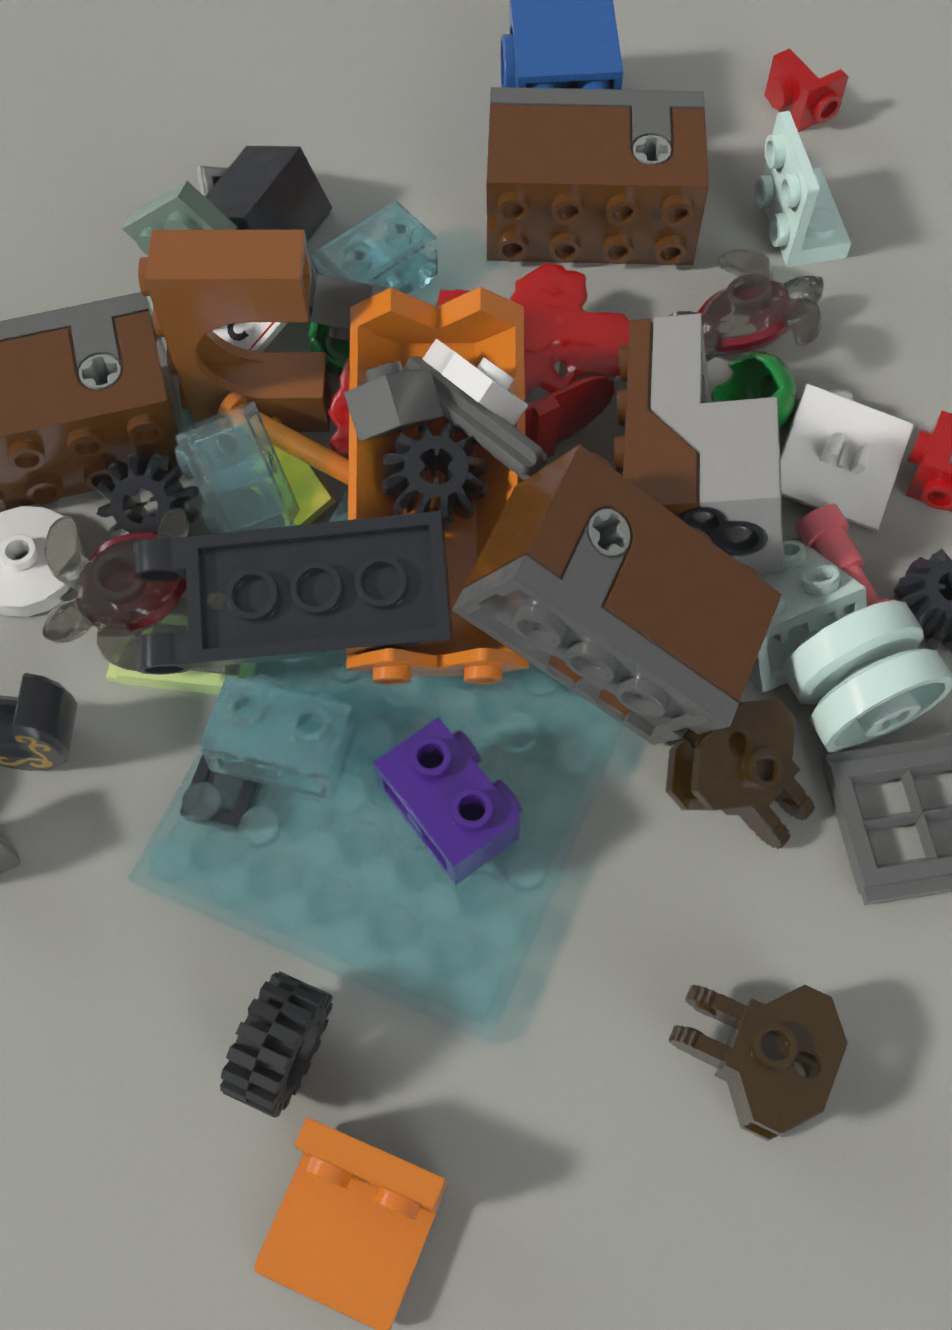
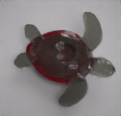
[669,249,824,361]
[42,508,189,672]

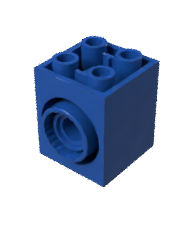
[500,0,624,90]

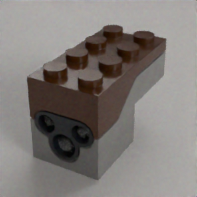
[614,313,784,574]

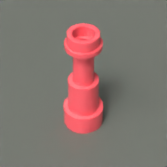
[795,504,892,607]

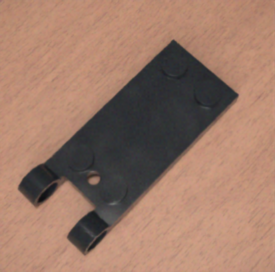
[133,511,453,675]

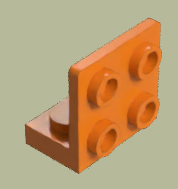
[254,1117,448,1330]

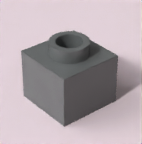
[311,275,389,341]
[344,361,444,441]

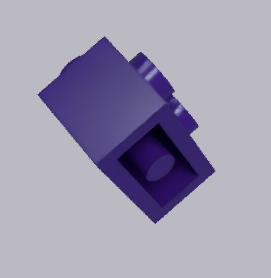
[373,717,522,886]

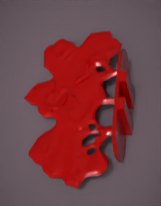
[328,263,630,459]

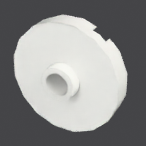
[0,506,86,617]

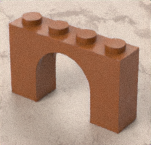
[138,230,332,432]

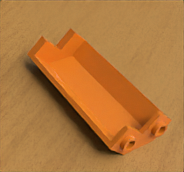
[346,287,529,685]

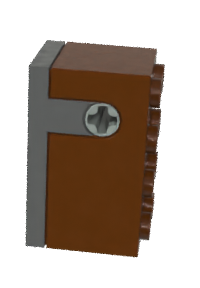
[486,87,709,265]
[0,292,192,512]
[452,444,782,745]

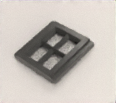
[822,735,952,905]

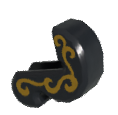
[0,673,78,771]

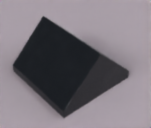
[205,146,332,244]

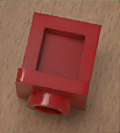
[764,48,849,132]
[905,411,952,512]

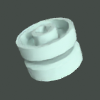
[781,600,952,752]

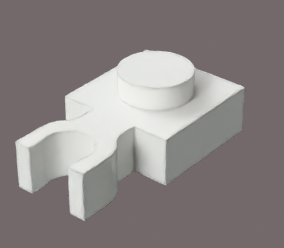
[423,339,528,426]

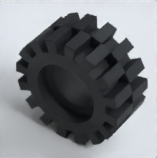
[220,971,333,1118]

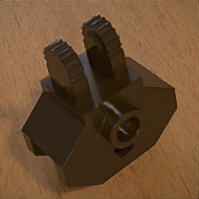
[665,699,816,849]
[668,984,848,1141]

